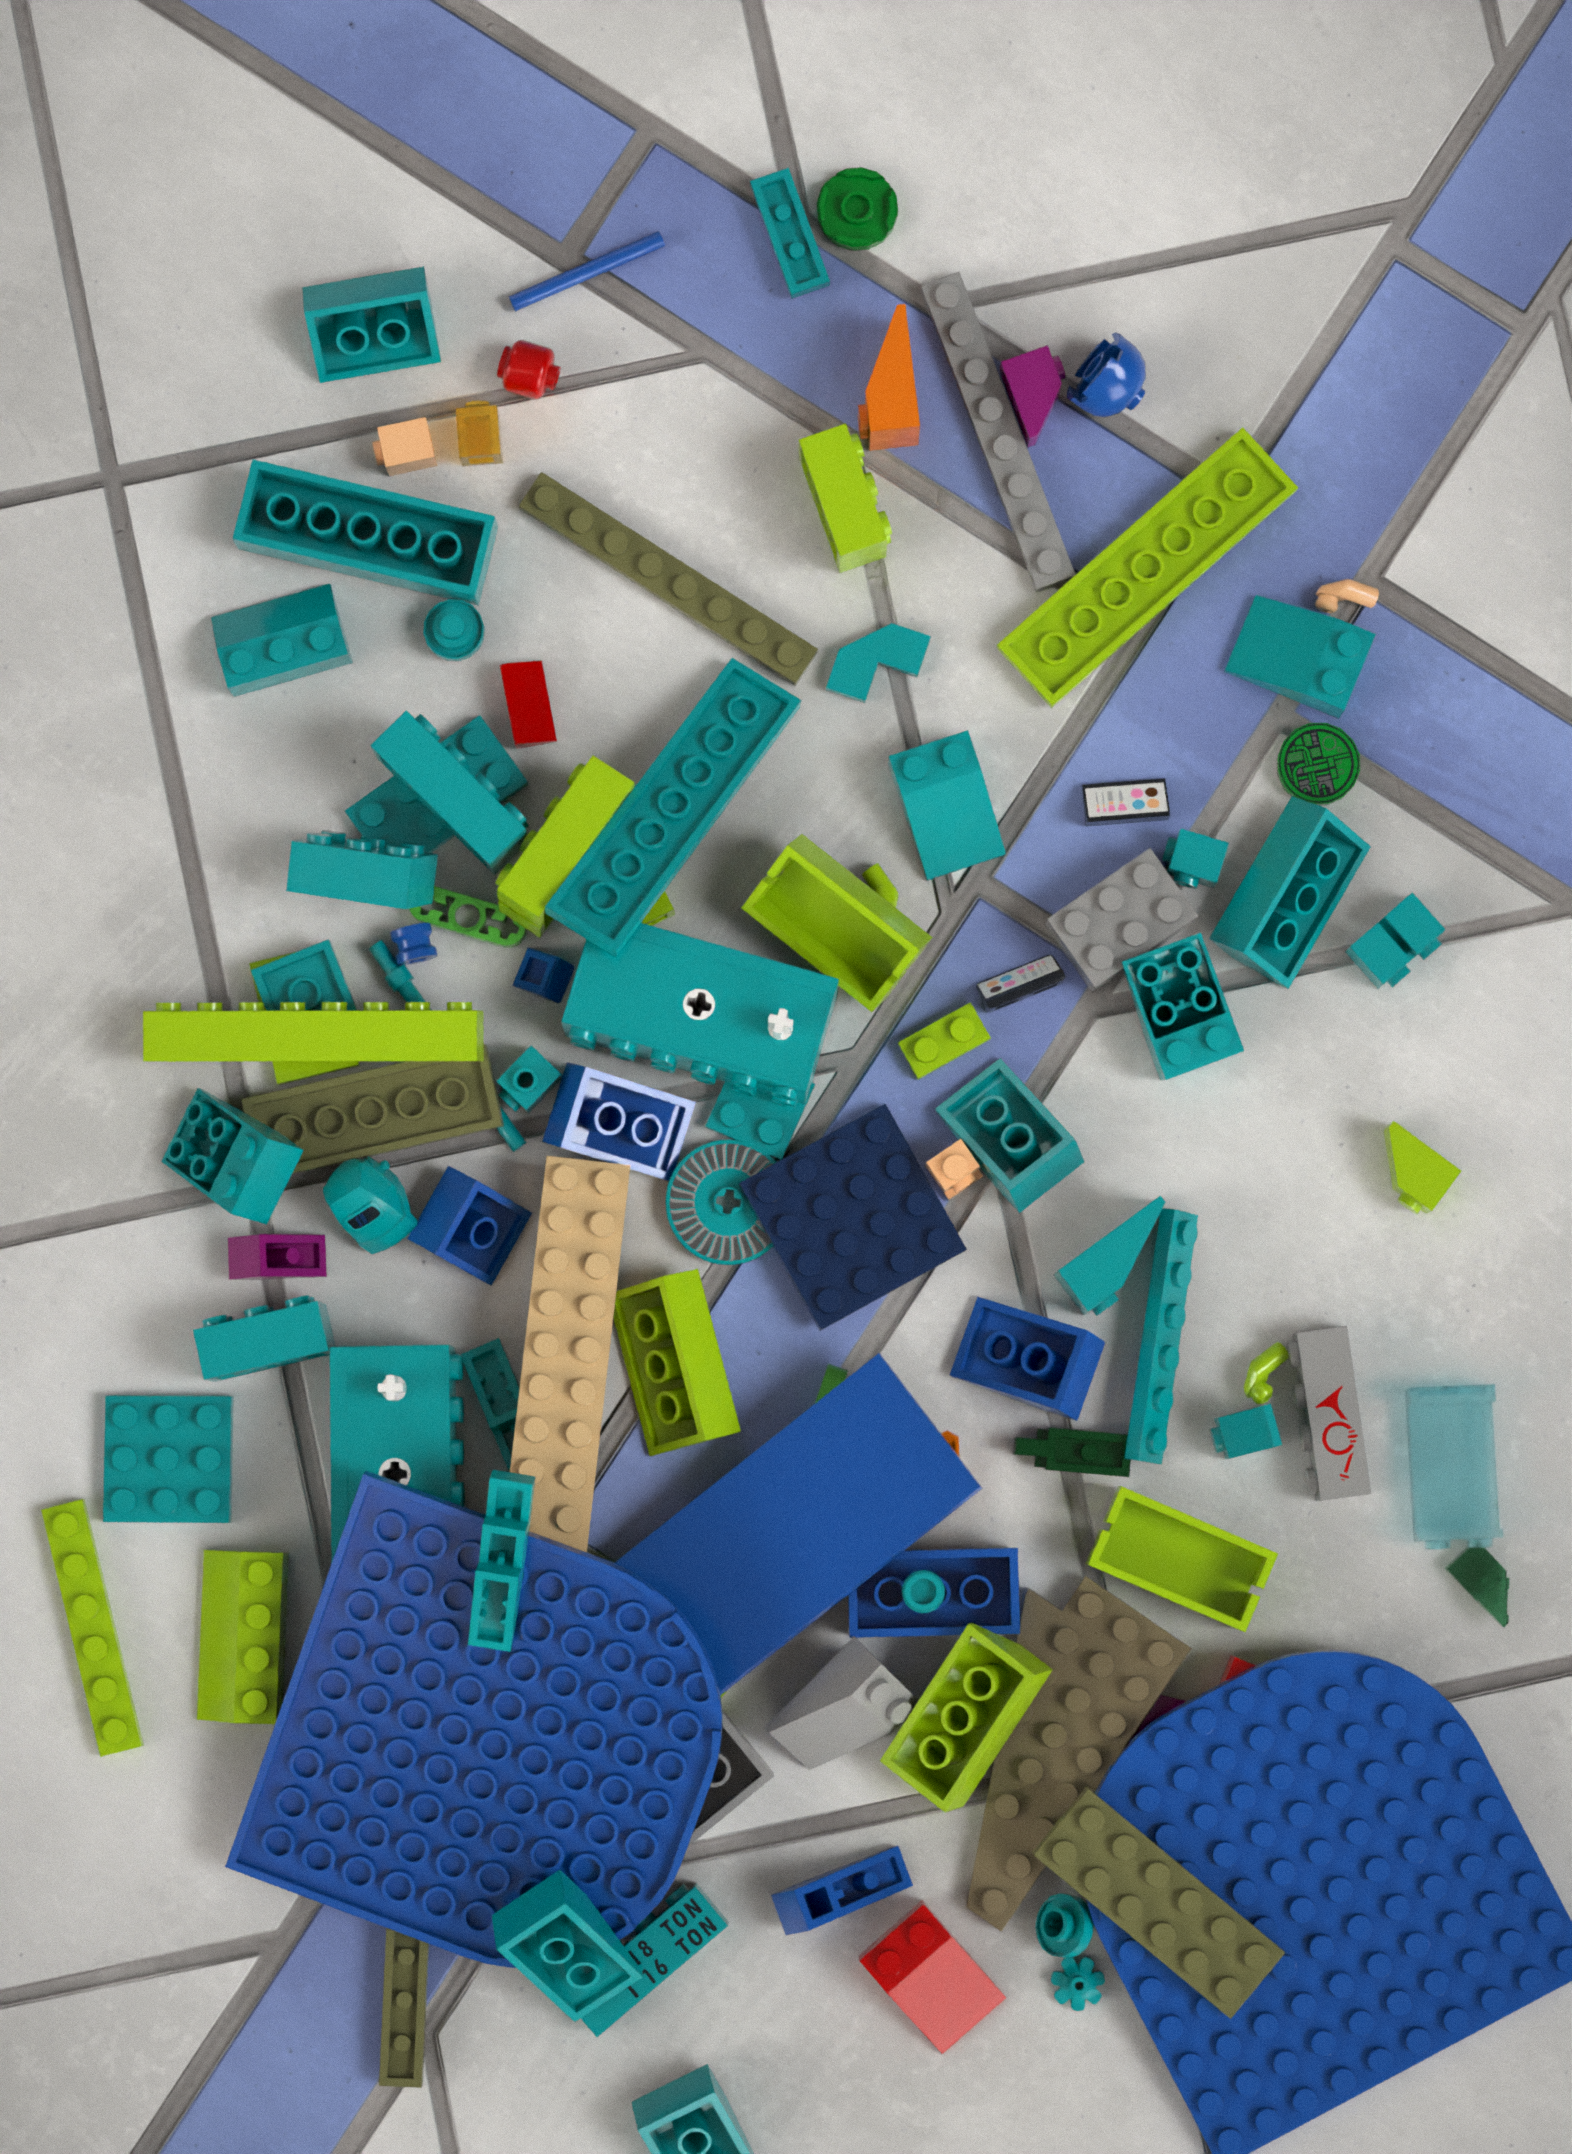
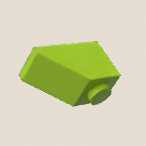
[1384,1121,1461,1214]

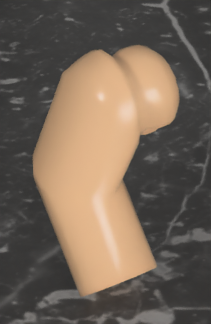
[1315,579,1379,614]

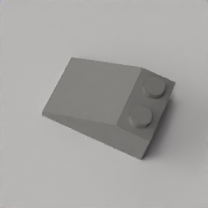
[764,1636,919,1770]

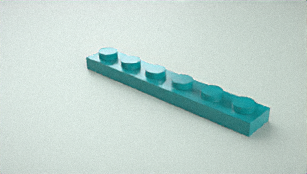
[1124,1208,1198,1465]

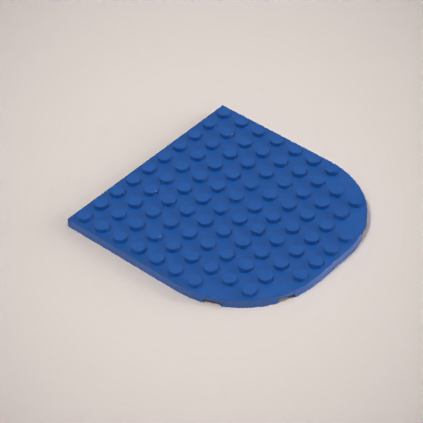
[225,1471,722,1968]
[1085,1649,1572,2154]

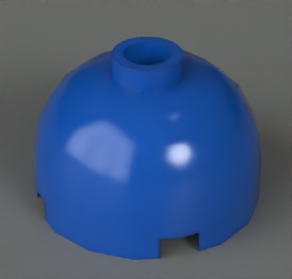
[1067,332,1146,417]

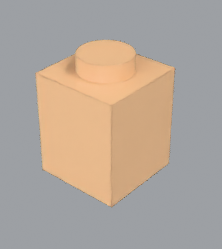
[372,417,438,476]

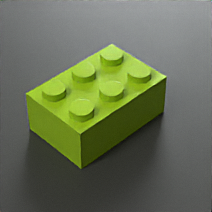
[798,423,892,573]

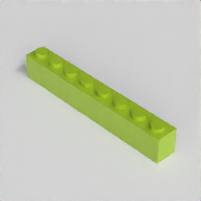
[143,1002,484,1062]

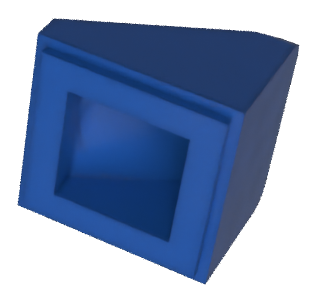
[512,947,574,1003]

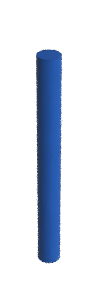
[508,231,665,312]

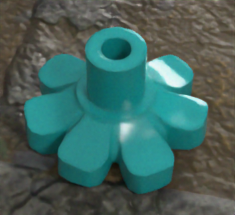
[1051,1956,1105,2011]

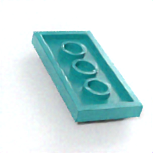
[345,715,529,853]

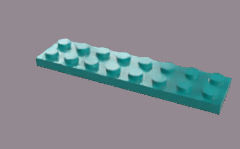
[545,658,801,957]

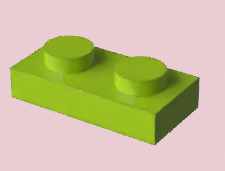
[898,1002,991,1080]

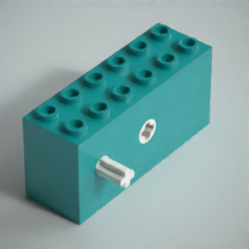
[561,923,839,1108]
[330,1345,465,1564]

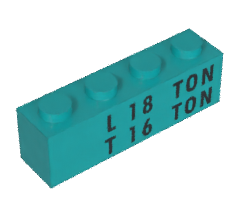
[581,1883,729,2037]

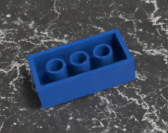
[848,1548,1020,1638]

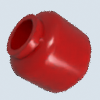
[497,340,561,400]

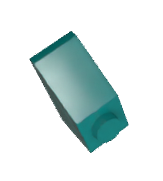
[1210,1404,1282,1459]

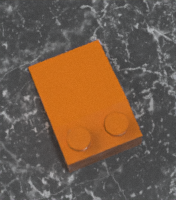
[857,304,920,451]

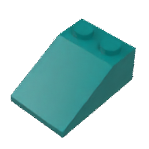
[1224,595,1376,719]
[888,730,1006,881]
[935,1058,1085,1213]
[1054,1195,1165,1316]
[492,1870,643,2022]
[631,2064,754,2154]

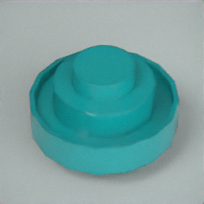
[423,599,485,662]
[1035,1893,1094,1958]

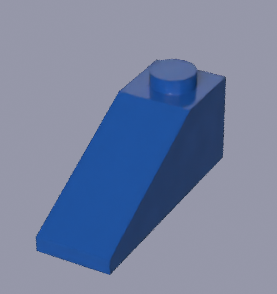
[771,1846,913,1935]

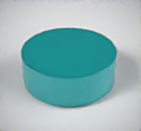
[902,1570,945,1613]

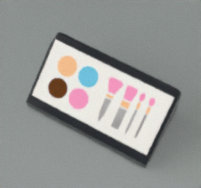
[1082,778,1170,827]
[976,955,1065,1013]

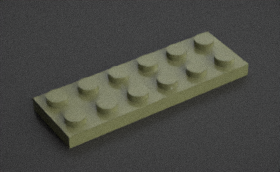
[241,1044,504,1174]
[1032,1786,1285,2019]

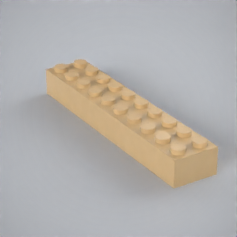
[510,1156,630,1552]

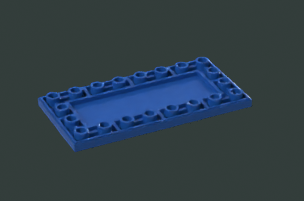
[614,1353,983,1695]

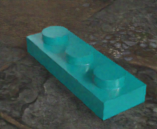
[750,168,830,299]

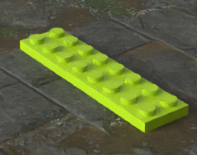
[996,427,1298,709]

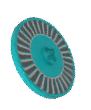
[665,1140,777,1265]

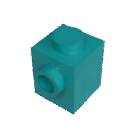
[1162,828,1229,889]
[496,1045,562,1113]

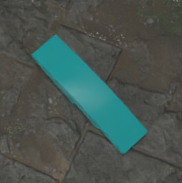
[460,1338,520,1472]
[468,1470,536,1652]

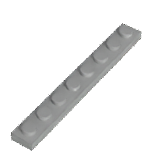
[920,272,1076,593]

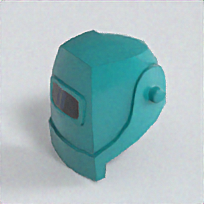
[323,1156,417,1254]

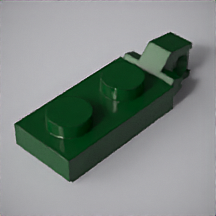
[1013,1428,1131,1477]

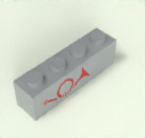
[1287,1326,1371,1501]

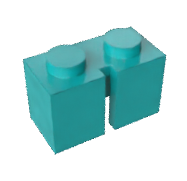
[1345,892,1446,989]

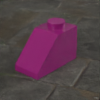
[999,345,1066,448]
[228,1234,327,1280]

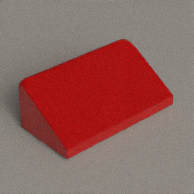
[500,660,557,749]

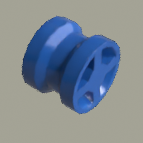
[390,923,438,966]

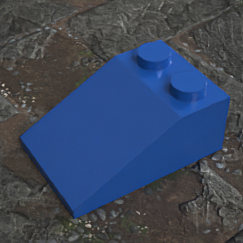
[542,1062,696,1181]
[949,1297,1105,1421]

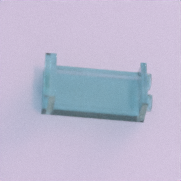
[1405,1384,1504,1550]

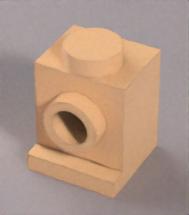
[925,1139,983,1200]

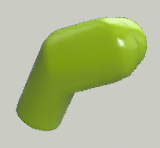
[861,863,898,908]
[1243,1342,1289,1404]

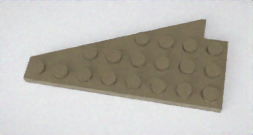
[966,1576,1192,1932]

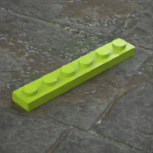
[41,1499,144,1757]

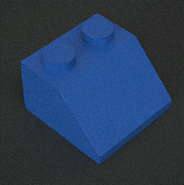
[407,1166,532,1286]

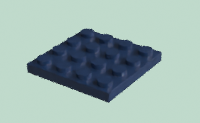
[738,1104,967,1331]

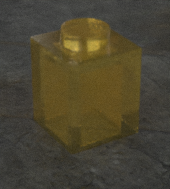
[456,401,503,467]

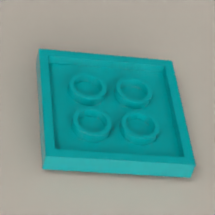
[103,1396,234,1523]

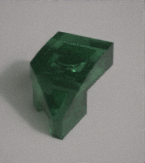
[1444,1539,1510,1627]

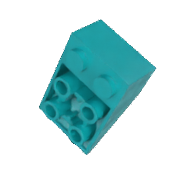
[1122,932,1244,1080]
[161,1088,304,1225]

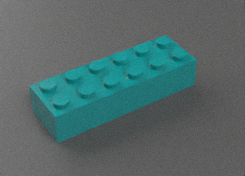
[232,459,498,606]

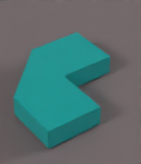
[826,623,931,703]

